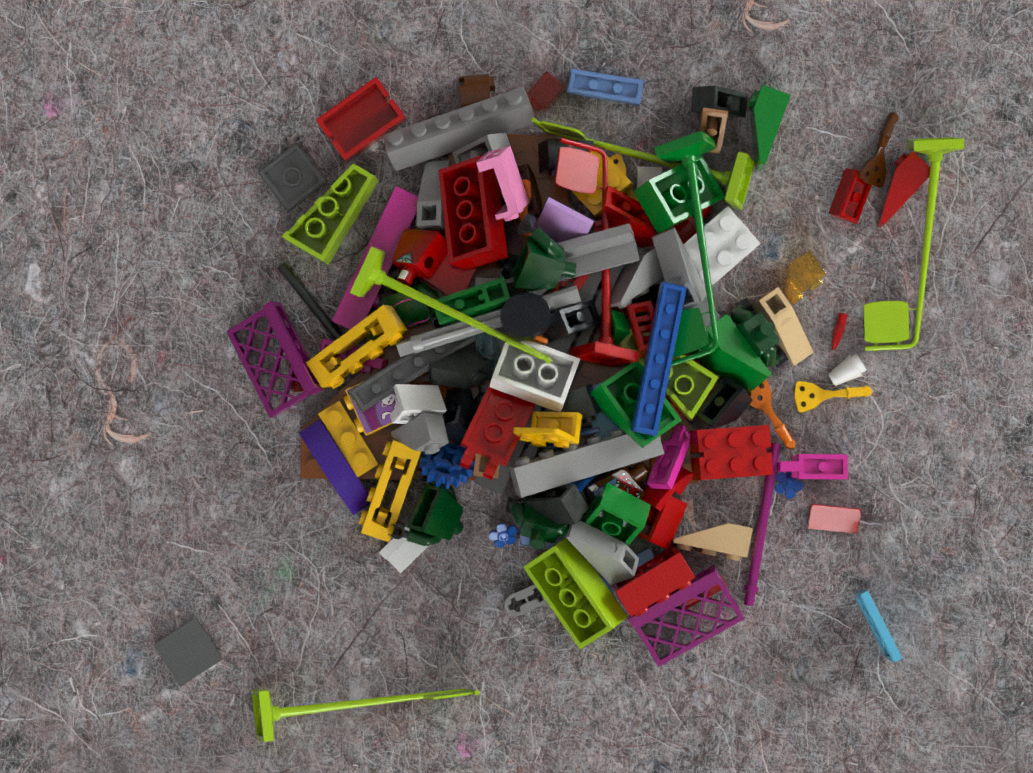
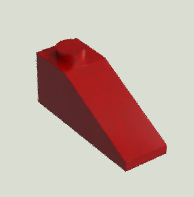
[877,151,930,228]
[603,185,665,248]

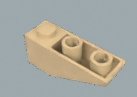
[751,287,813,366]
[672,523,753,561]

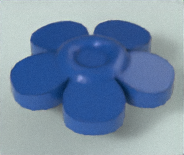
[775,472,803,499]
[489,522,517,548]

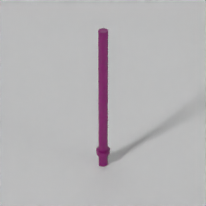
[743,443,781,606]

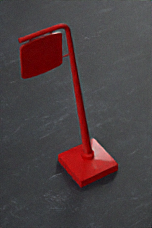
[555,138,639,367]

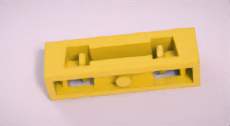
[306,305,408,389]
[358,438,421,542]

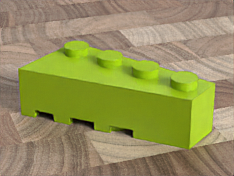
[281,163,379,265]
[620,328,719,421]

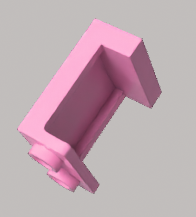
[476,145,529,221]

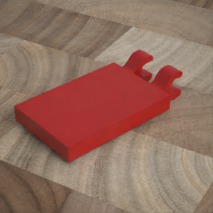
[459,384,536,481]

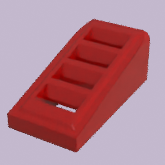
[626,301,654,358]

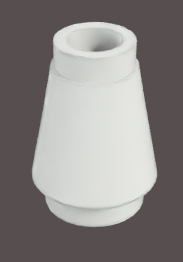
[828,353,867,386]

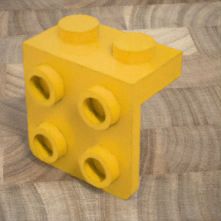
[513,411,582,448]

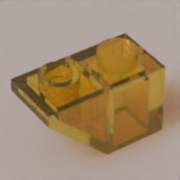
[783,250,827,305]

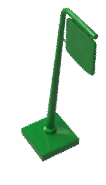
[654,131,719,367]

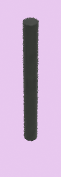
[277,262,343,341]

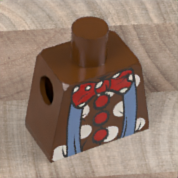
[588,461,651,499]

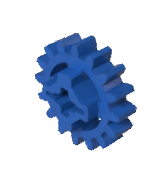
[420,439,475,489]

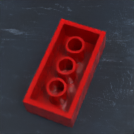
[438,156,508,271]

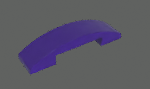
[299,419,371,515]

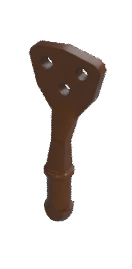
[858,112,898,188]

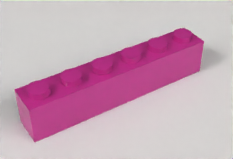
[332,186,418,330]

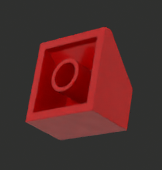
[637,486,688,549]

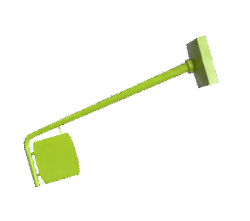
[531,117,755,210]
[863,137,965,351]
[350,247,553,364]
[251,688,480,742]

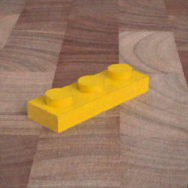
[318,401,379,478]

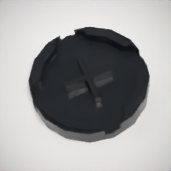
[500,292,551,341]

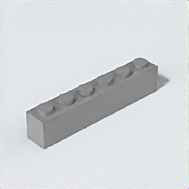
[383,86,535,171]
[508,428,664,498]

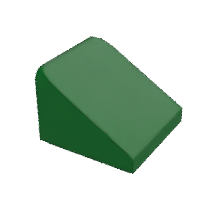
[611,310,630,345]

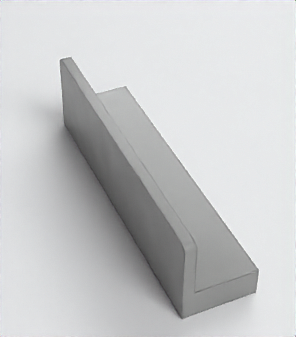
[558,224,639,282]

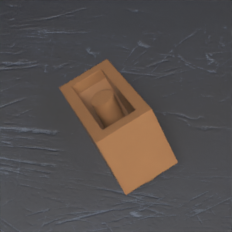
[697,108,728,154]

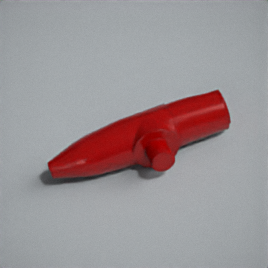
[831,312,848,350]

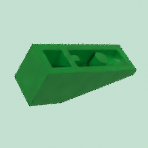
[435,277,512,325]

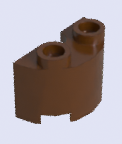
[459,74,495,107]

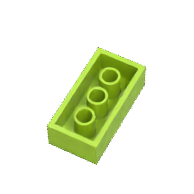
[523,537,628,649]

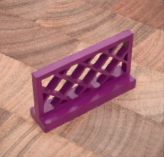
[226,301,324,418]
[628,564,745,667]

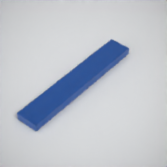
[631,282,687,436]

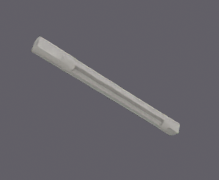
[396,285,581,357]

